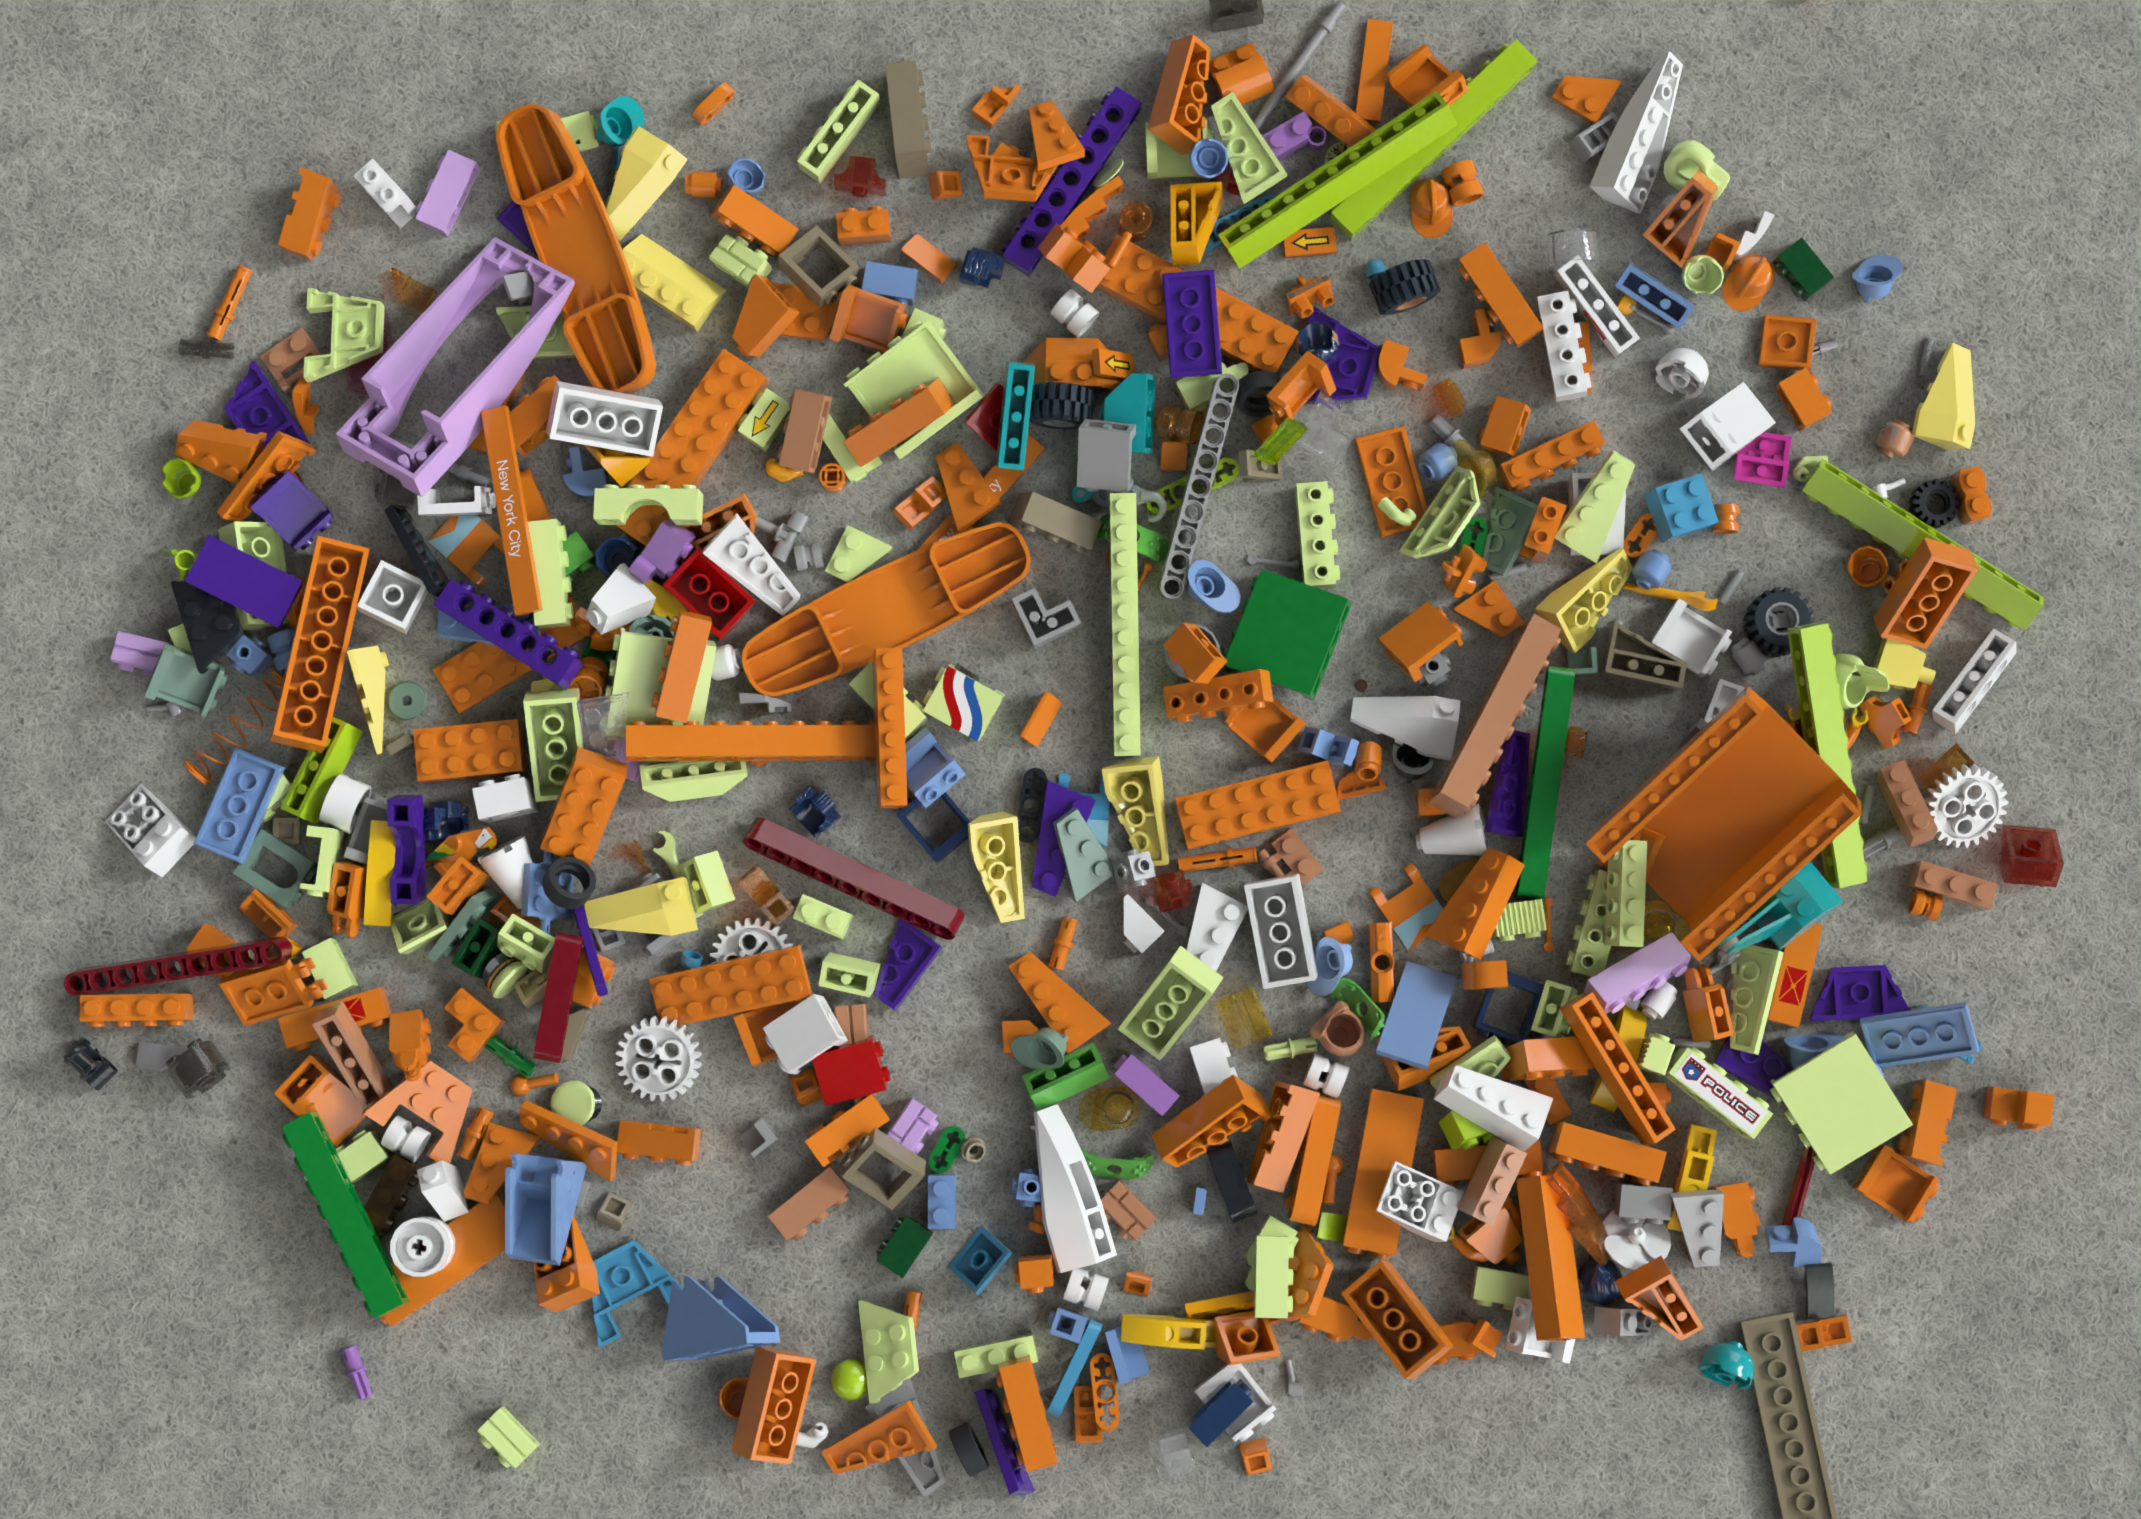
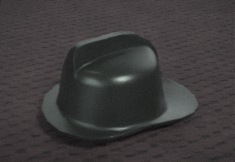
[1392,739,1434,784]

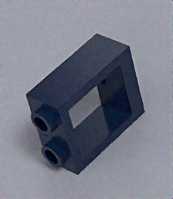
[896,792,970,864]
[1472,971,1545,1046]
[1187,1377,1253,1447]

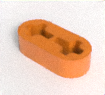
[692,82,736,126]
[1623,514,1658,559]

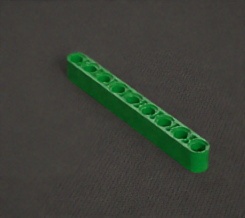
[1516,666,1575,900]

